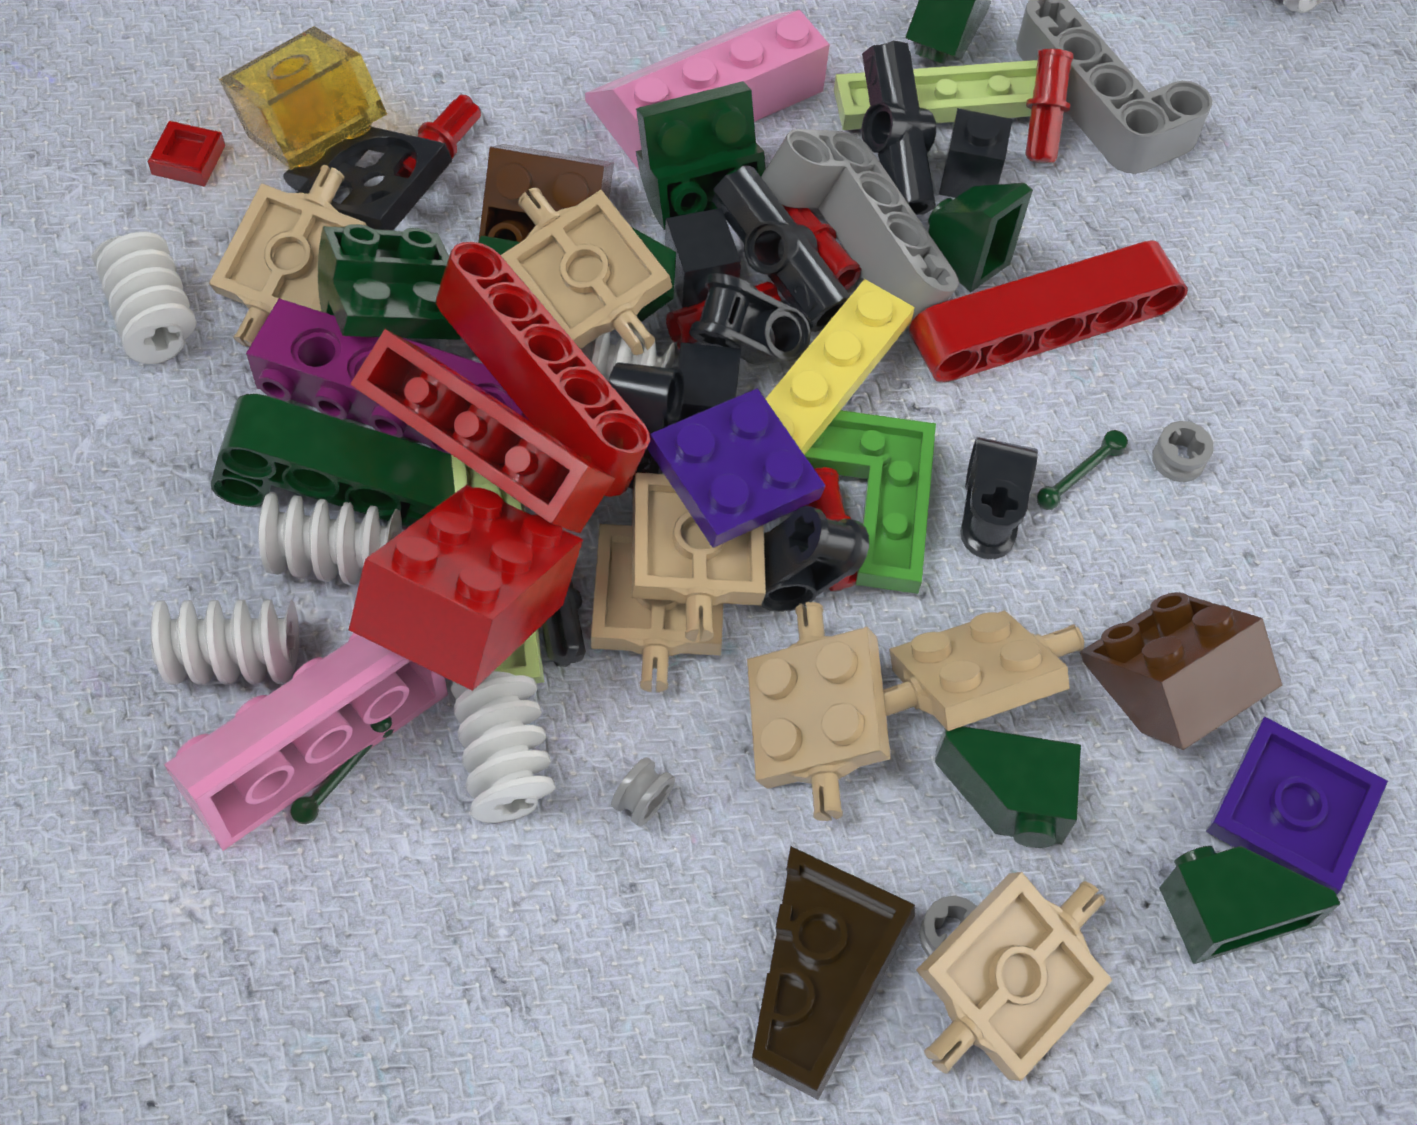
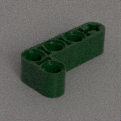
[211,394,455,527]

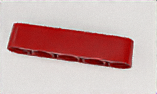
[909,240,1188,382]
[436,242,650,497]

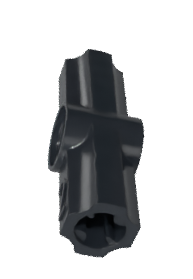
[861,41,936,215]
[712,166,850,332]

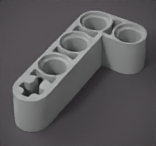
[1016,0,1212,174]
[761,129,959,330]

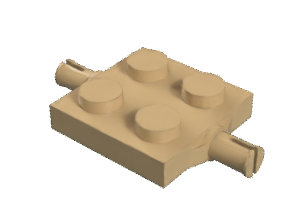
[209,165,367,347]
[501,188,672,355]
[632,473,766,642]
[591,524,723,692]
[747,602,891,821]
[883,610,1084,731]
[916,872,1112,1081]

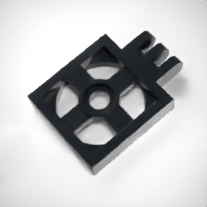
[283,123,453,231]

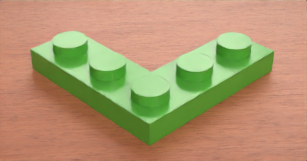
[805,410,936,594]

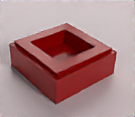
[147,121,225,187]

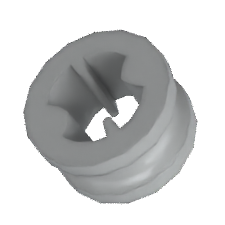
[1152,421,1213,482]
[611,757,675,827]
[919,896,977,957]

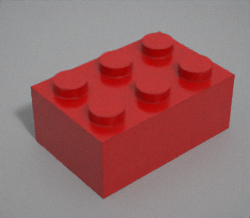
[348,485,583,691]

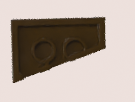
[752,846,915,1100]

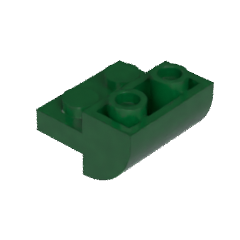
[636,81,766,230]
[318,224,461,340]

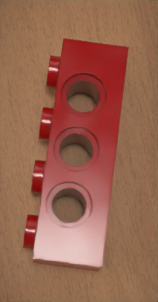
[350,329,615,534]

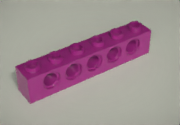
[246,298,529,454]

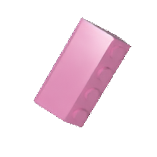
[585,10,830,170]
[164,633,448,851]

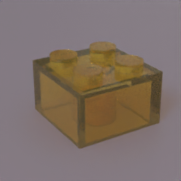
[219,26,387,170]

